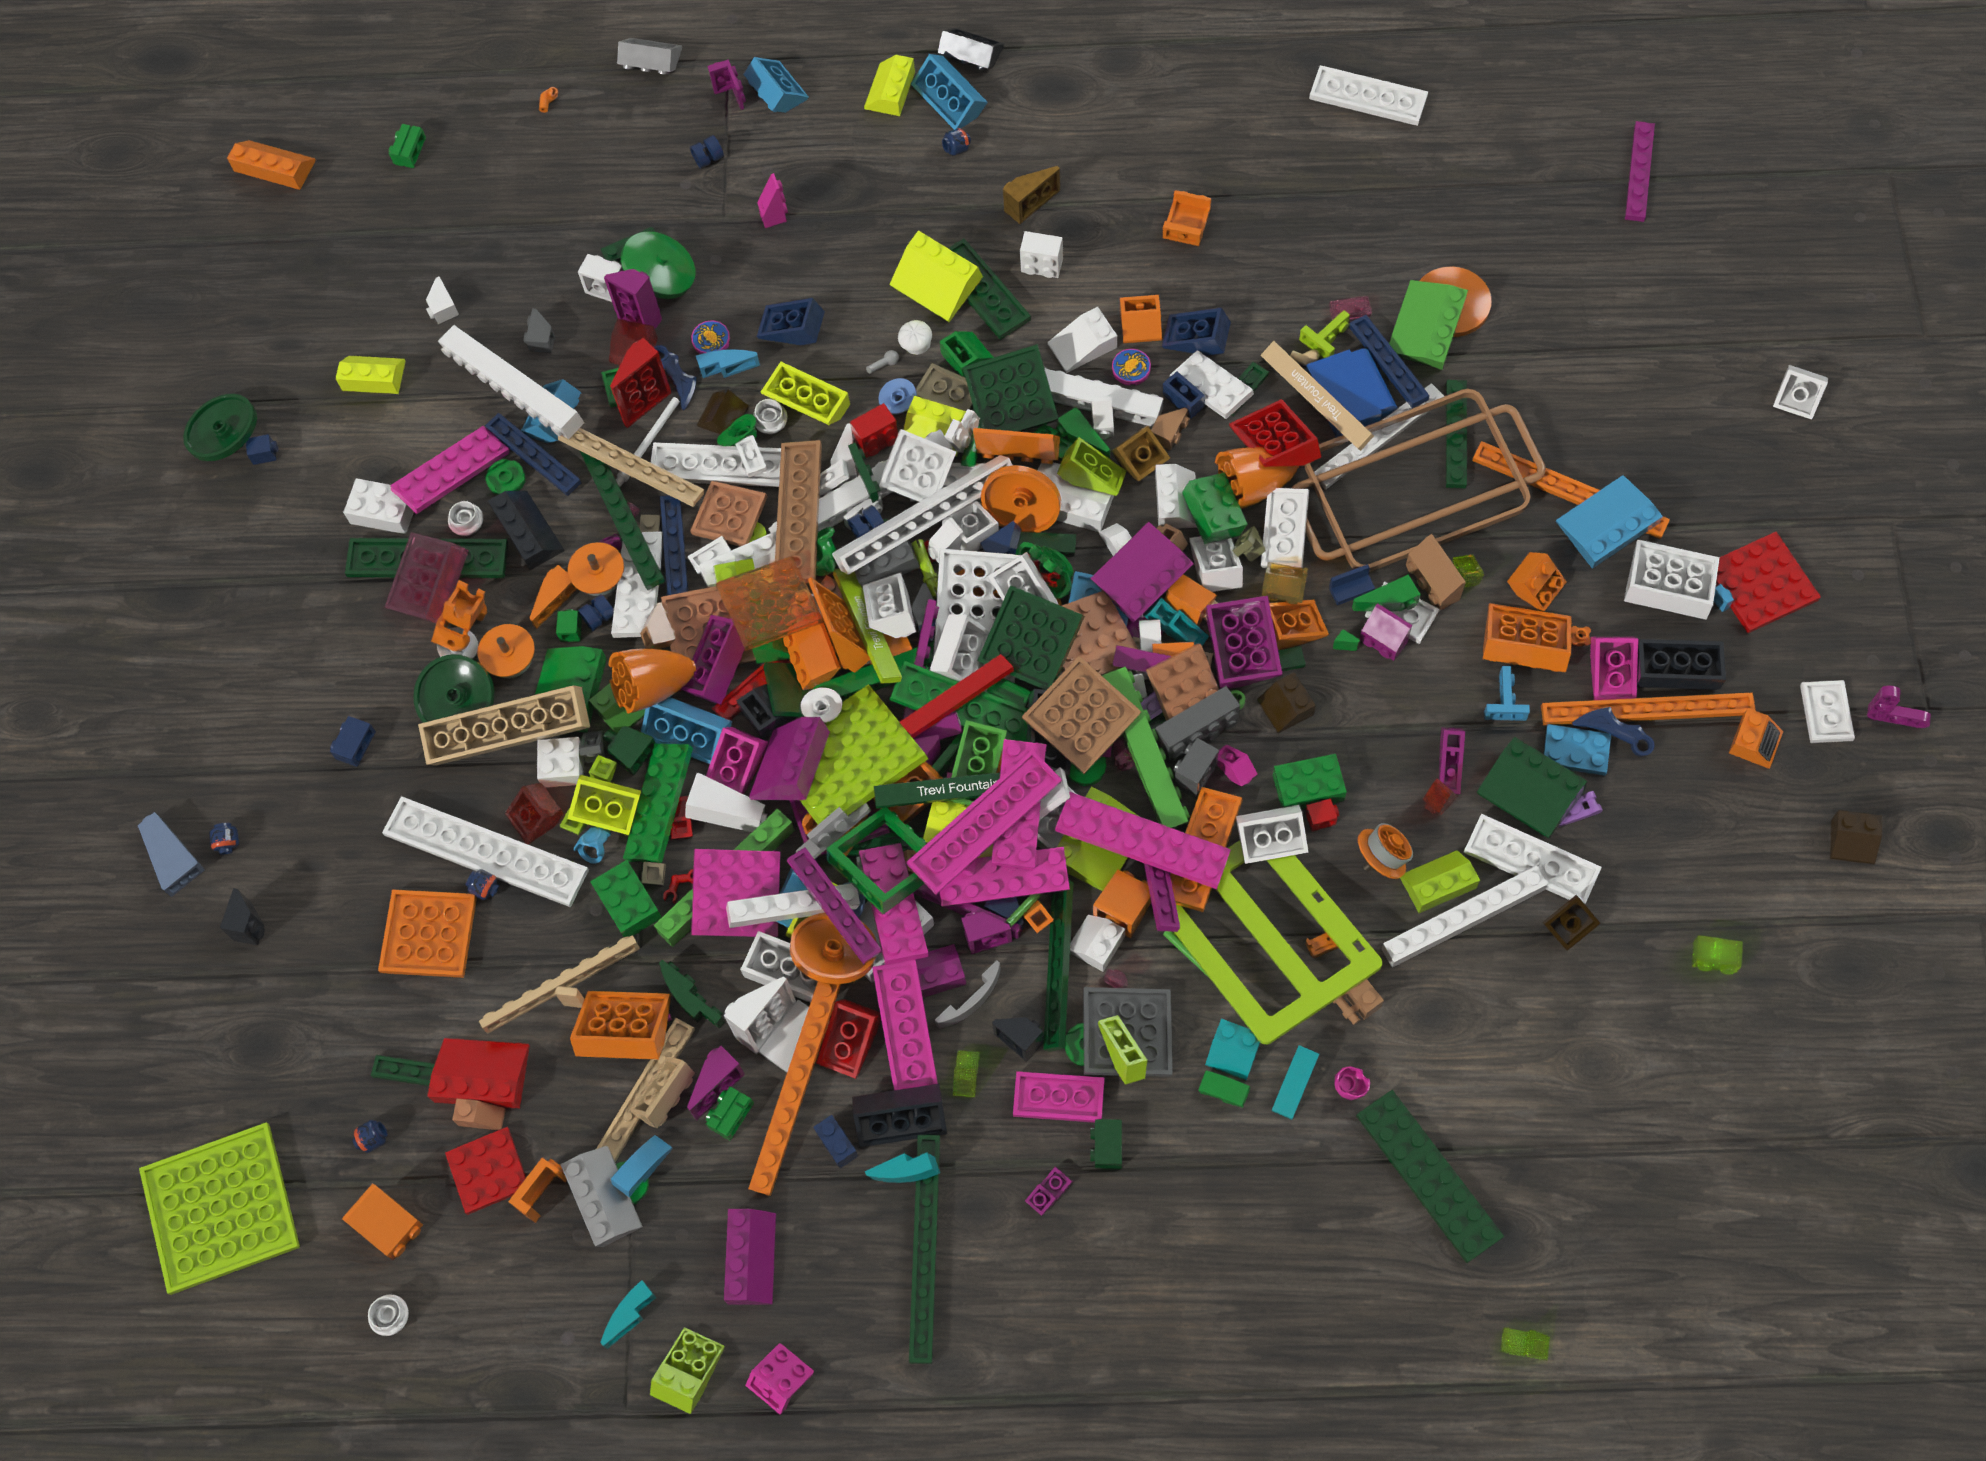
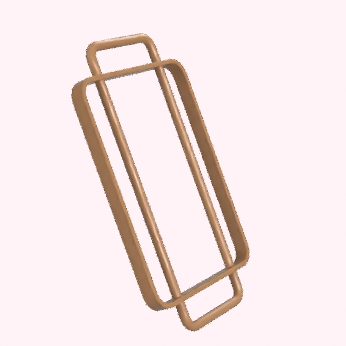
[1291,389,1546,572]

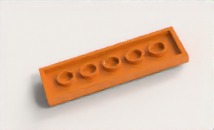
[1170,787,1242,912]

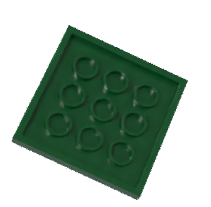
[962,344,1059,432]
[977,585,1085,690]

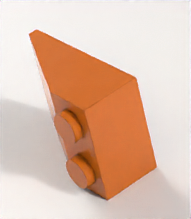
[1269,600,1329,650]

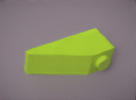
[1098,1015,1147,1085]

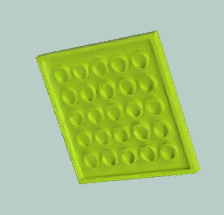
[800,684,928,825]
[139,1122,300,1295]

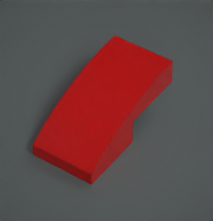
[671,796,693,839]

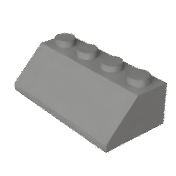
[560,1146,643,1247]

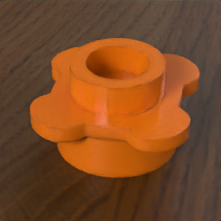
[1571,626,1591,646]

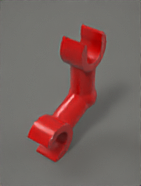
[1029,554,1060,587]
[663,869,693,904]

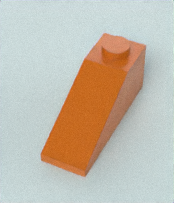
[530,565,577,629]

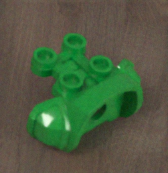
[1015,542,1074,599]

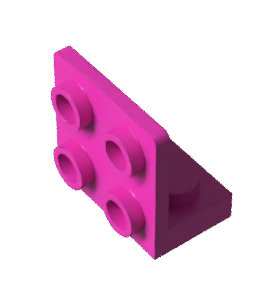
[745,1343,814,1414]

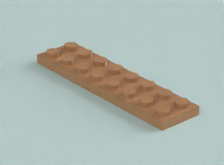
[774,440,822,585]

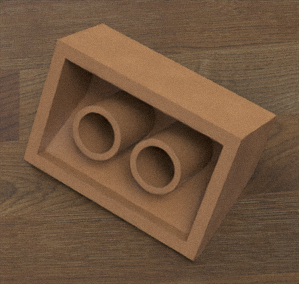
[1406,534,1466,611]

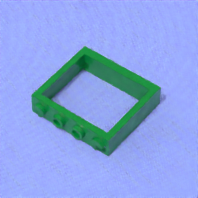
[826,807,927,914]

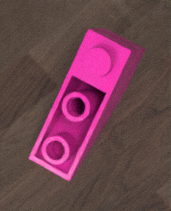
[757,173,788,228]

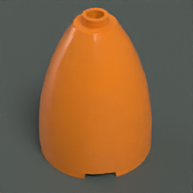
[1215,447,1299,509]
[609,649,696,714]

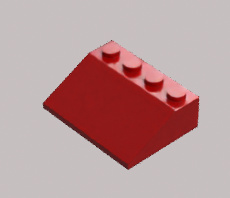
[610,338,671,428]
[1229,399,1321,467]
[428,1038,530,1109]

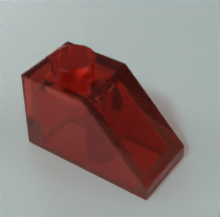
[1422,778,1458,815]

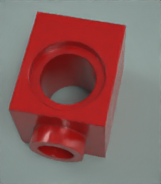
[1305,798,1339,832]

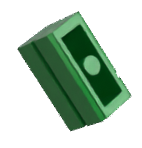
[389,124,426,168]
[706,1087,754,1141]

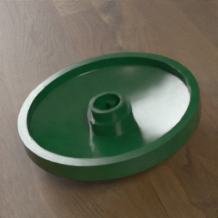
[183,394,257,461]
[413,654,494,723]

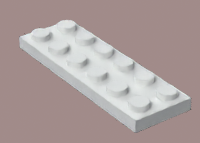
[1309,65,1428,126]
[611,532,663,638]
[1464,814,1601,904]

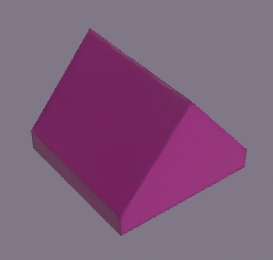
[599,534,622,551]

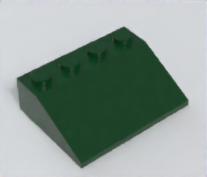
[1477,737,1587,838]

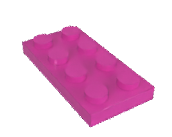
[1013,1071,1104,1123]

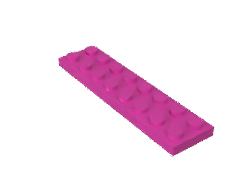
[906,749,1062,895]
[1055,792,1231,889]

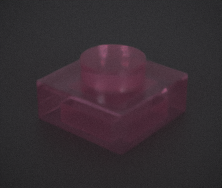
[1104,969,1128,988]

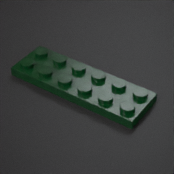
[948,238,1031,340]

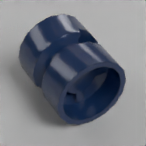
[690,135,724,169]
[847,505,884,538]
[578,594,614,631]

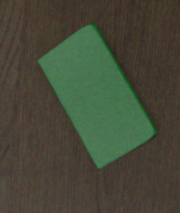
[961,426,980,467]

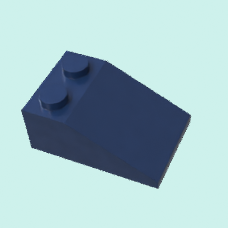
[757,298,825,345]
[1162,308,1231,355]

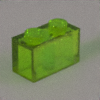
[1692,935,1743,974]

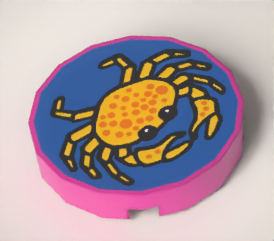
[691,320,730,354]
[1112,349,1151,385]

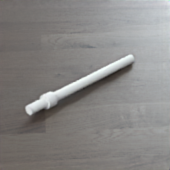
[616,397,680,487]

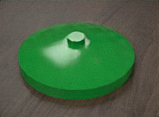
[621,231,696,299]

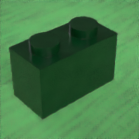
[1090,1119,1122,1169]

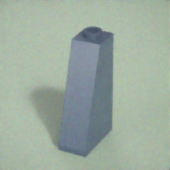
[138,812,205,897]

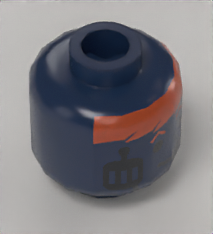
[942,128,971,156]
[209,823,239,855]
[466,869,499,900]
[353,1120,388,1153]

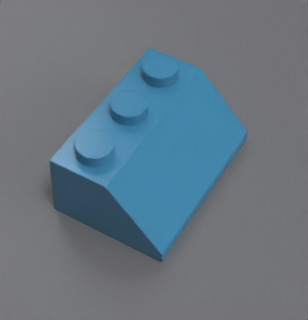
[743,57,809,112]
[521,379,581,443]

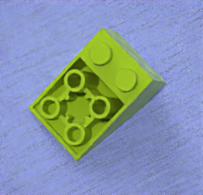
[650,1327,725,1414]

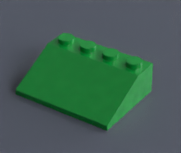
[535,646,607,733]

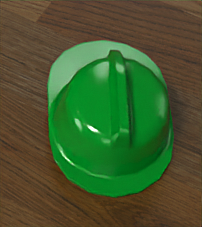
[717,414,757,446]

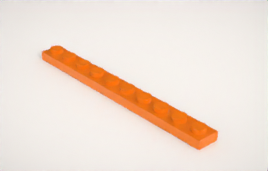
[1472,441,1670,539]
[1541,693,1756,725]
[748,981,841,1196]

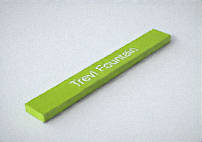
[833,569,902,683]

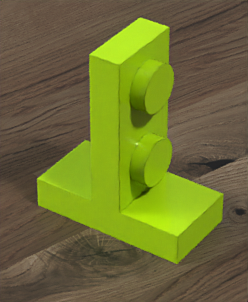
[1299,310,1350,359]

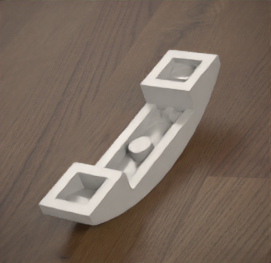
[935,960,1001,1029]

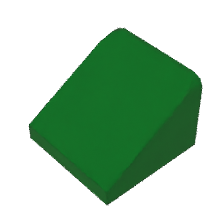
[1333,630,1360,651]

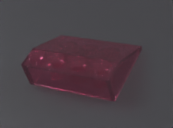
[384,532,469,624]

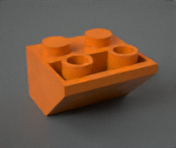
[1120,295,1162,343]
[1507,552,1566,612]

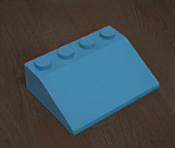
[1556,475,1663,569]

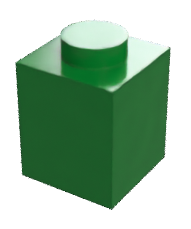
[556,609,582,642]

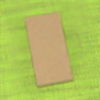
[555,986,584,1008]

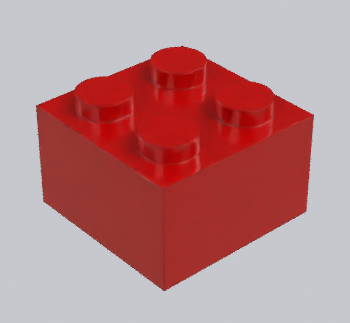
[850,403,898,458]

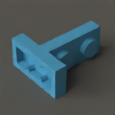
[1484,666,1530,721]

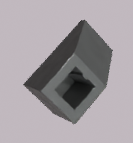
[524,308,555,353]

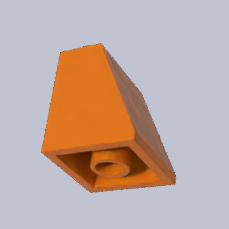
[1093,870,1151,938]
[342,1183,423,1260]

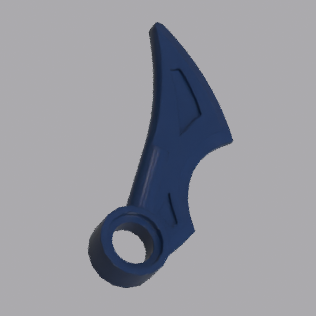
[654,345,697,410]
[1572,707,1654,756]

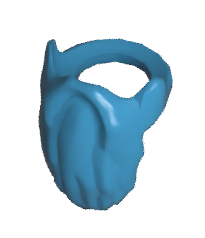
[574,826,611,863]

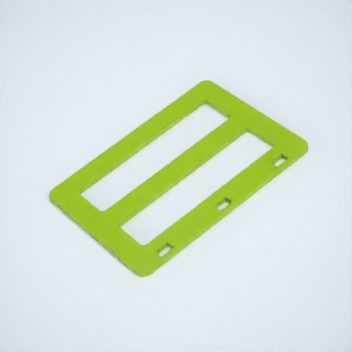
[1174,840,1382,1044]

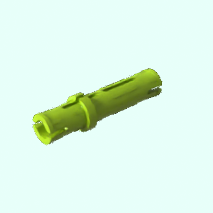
[911,539,938,599]

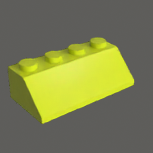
[761,362,850,425]

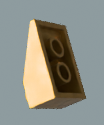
[1003,166,1060,224]

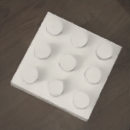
[878,429,956,502]

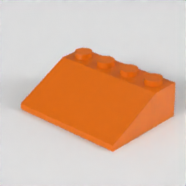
[973,428,1060,464]
[808,577,870,673]
[1483,603,1571,672]
[570,991,671,1060]

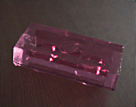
[1329,296,1372,320]

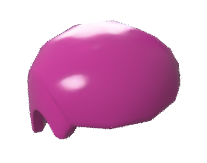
[1335,1066,1370,1100]

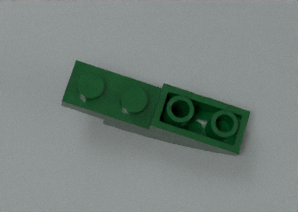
[659,960,725,1029]

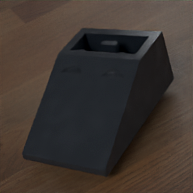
[736,684,796,740]

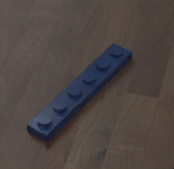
[1349,315,1430,409]
[485,413,581,496]
[660,495,688,596]

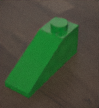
[1056,407,1110,459]
[1352,574,1420,611]

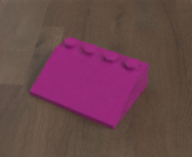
[1090,522,1194,622]
[1206,596,1282,690]
[749,717,830,800]

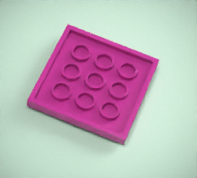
[691,849,780,937]

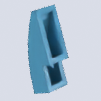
[696,350,760,378]
[611,1135,672,1197]

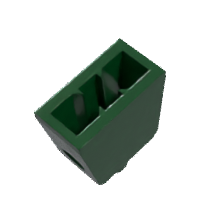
[603,726,656,776]

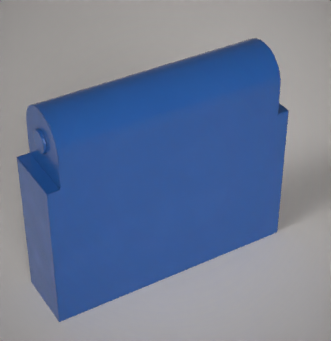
[1305,348,1398,438]

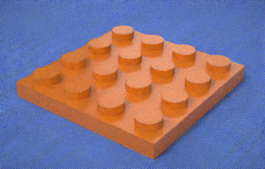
[378,890,477,978]

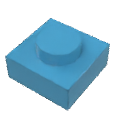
[1714,584,1734,612]

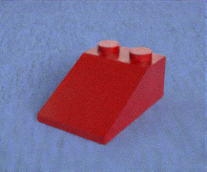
[816,999,881,1079]

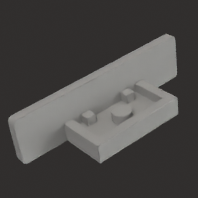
[796,803,871,859]

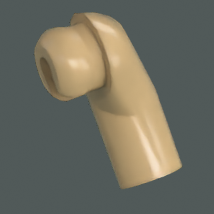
[1290,349,1320,366]

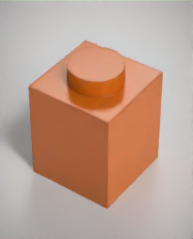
[1023,900,1054,933]

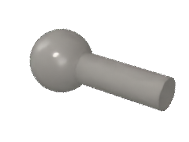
[866,350,899,374]

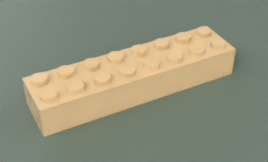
[418,685,590,765]

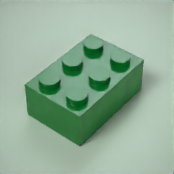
[1182,473,1248,544]
[1273,754,1347,810]
[590,860,662,937]

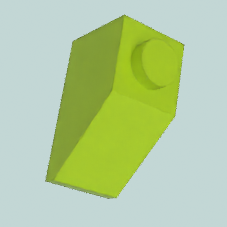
[713,558,757,586]

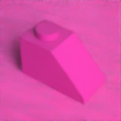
[1217,744,1257,786]

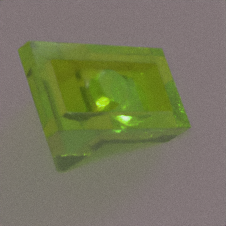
[1453,554,1484,587]
[953,1050,980,1097]
[1500,1327,1550,1361]

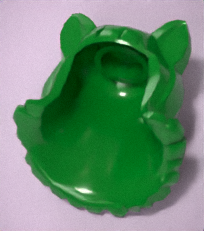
[816,527,837,576]

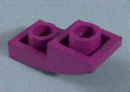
[1025,1167,1073,1216]

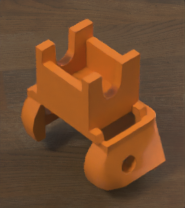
[431,580,487,651]

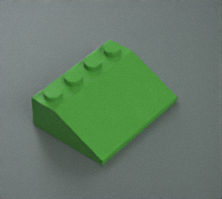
[1389,280,1468,370]

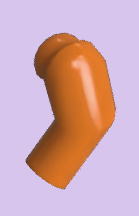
[539,87,558,113]

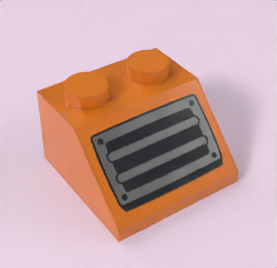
[1729,708,1783,769]

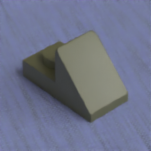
[1232,526,1266,561]

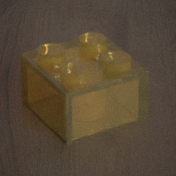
[1261,562,1308,604]

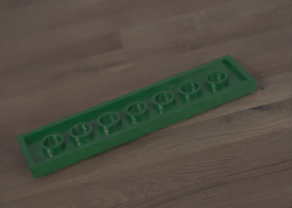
[345,538,508,578]
[1356,1090,1504,1264]

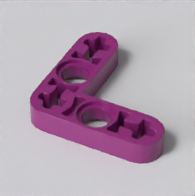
[1867,686,1931,728]

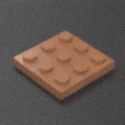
[690,481,767,547]
[1146,644,1219,721]

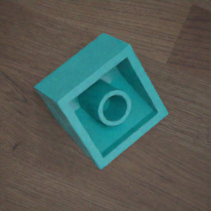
[1205,1018,1260,1081]

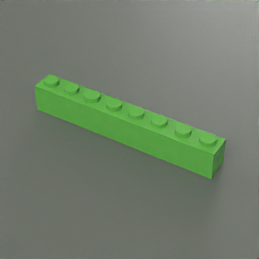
[1102,666,1190,829]
[654,809,795,947]

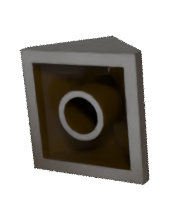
[697,389,749,434]
[1542,895,1601,951]

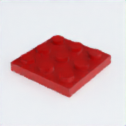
[445,1127,526,1215]

